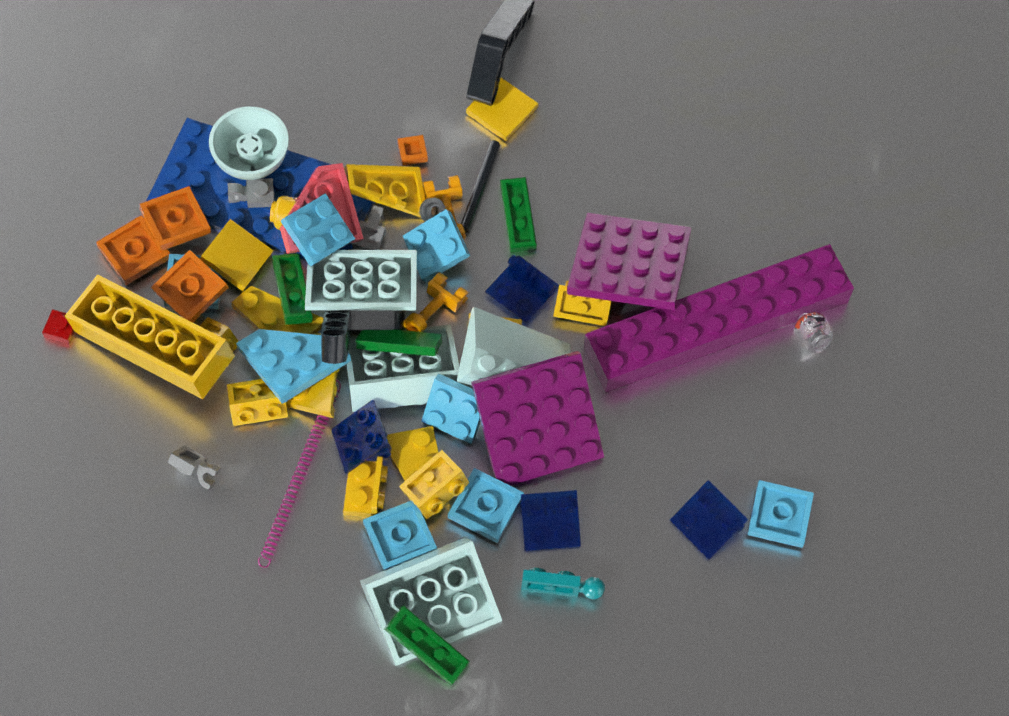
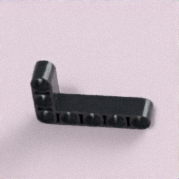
[466,0,535,106]
[321,310,406,364]

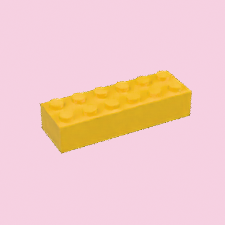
[65,274,235,399]

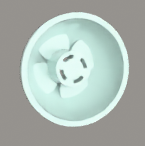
[209,106,289,180]

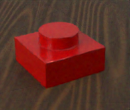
[42,309,75,344]

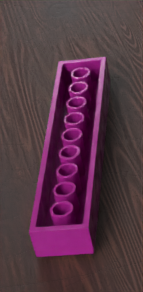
[583,244,854,393]

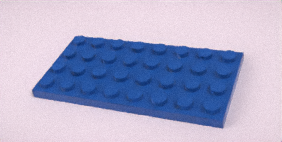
[146,118,374,260]

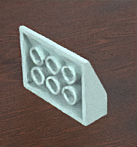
[305,250,417,310]
[457,307,571,388]
[346,324,460,412]
[360,537,502,666]

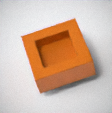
[397,135,428,166]

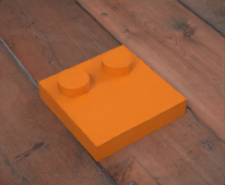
[139,186,211,251]
[96,215,171,286]
[151,250,229,322]

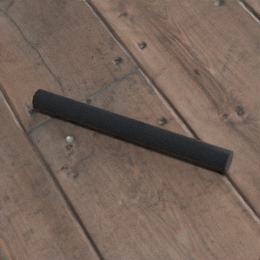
[461,140,500,233]

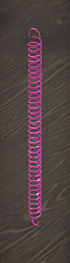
[258,380,341,568]

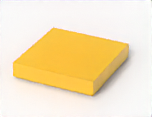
[466,77,538,142]
[199,219,273,291]

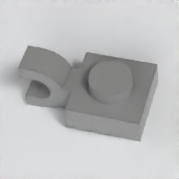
[228,178,274,208]
[352,205,386,250]
[167,445,221,490]

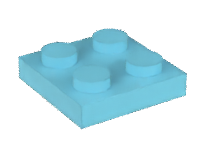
[281,193,355,267]
[403,209,471,282]
[421,373,481,444]
[448,468,524,543]
[747,480,814,548]
[363,501,437,571]

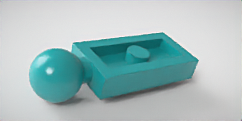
[521,567,605,600]

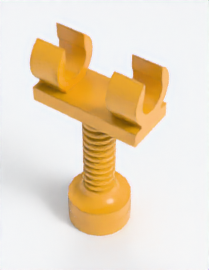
[423,175,466,240]
[403,272,470,332]

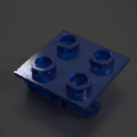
[485,255,559,323]
[331,399,392,474]
[670,480,749,560]
[520,490,581,551]

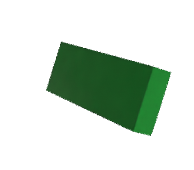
[500,177,537,253]
[272,253,313,325]
[355,329,443,356]
[384,606,470,685]

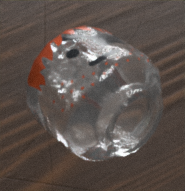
[793,312,834,352]

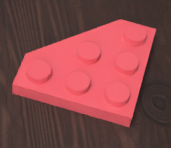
[280,163,364,254]

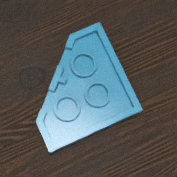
[236,329,351,404]

